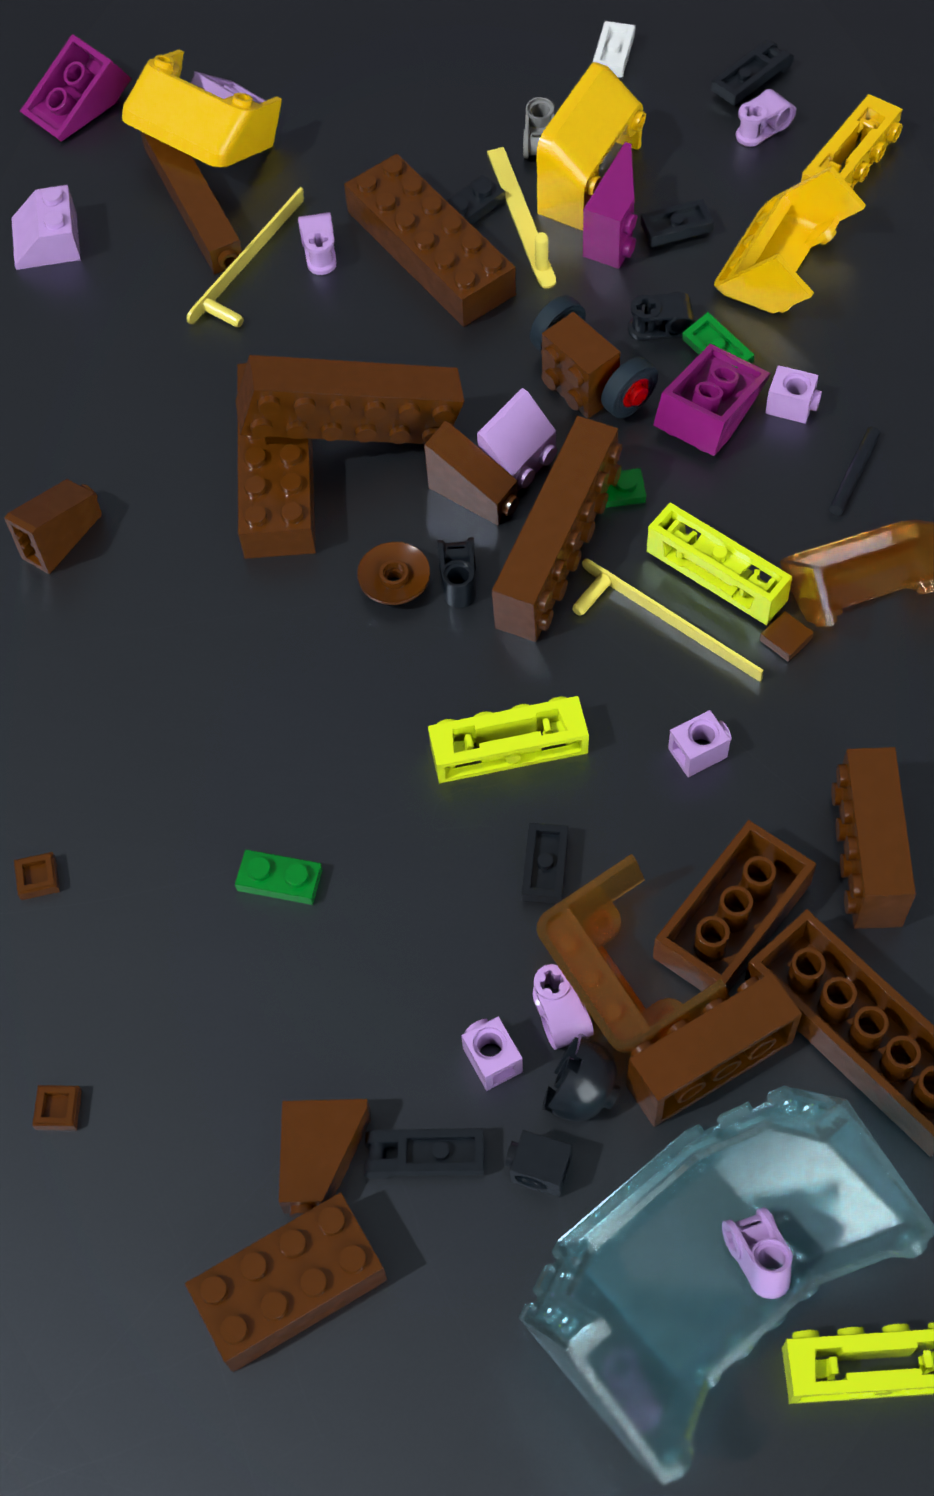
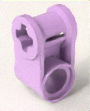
[736,89,796,147]
[298,212,337,275]
[532,964,594,1050]
[722,1207,793,1299]

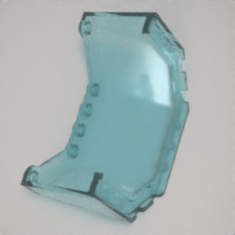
[518,1086,934,1486]

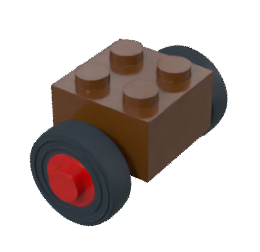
[530,295,658,419]

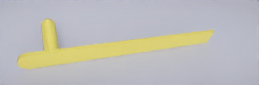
[487,147,556,289]
[187,187,304,327]
[572,559,764,682]

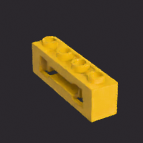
[801,94,903,189]

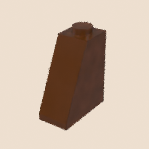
[424,421,520,526]
[4,479,102,574]
[279,1099,371,1219]

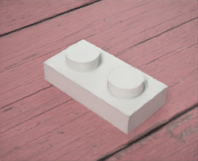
[593,21,635,78]

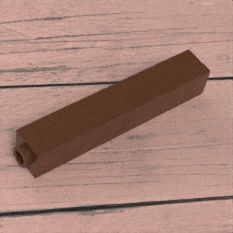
[140,131,242,275]

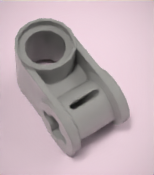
[523,97,554,159]

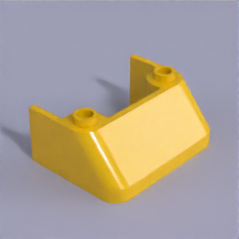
[122,49,282,167]
[537,62,646,231]
[714,166,866,314]

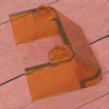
[780,519,934,627]
[537,854,730,1053]

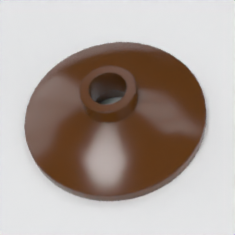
[357,542,430,605]

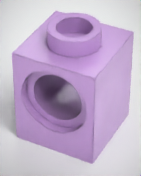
[765,365,822,424]
[668,710,732,777]
[461,1016,523,1091]

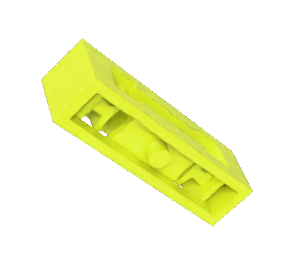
[647,502,793,626]
[428,696,589,784]
[782,1322,934,1404]

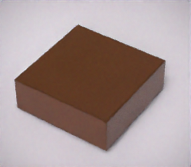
[760,611,814,662]
[14,852,60,900]
[32,1085,82,1131]

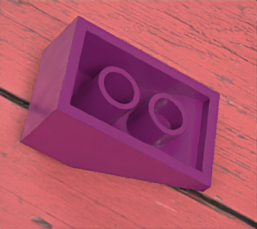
[20,34,132,142]
[583,142,637,269]
[653,344,771,456]

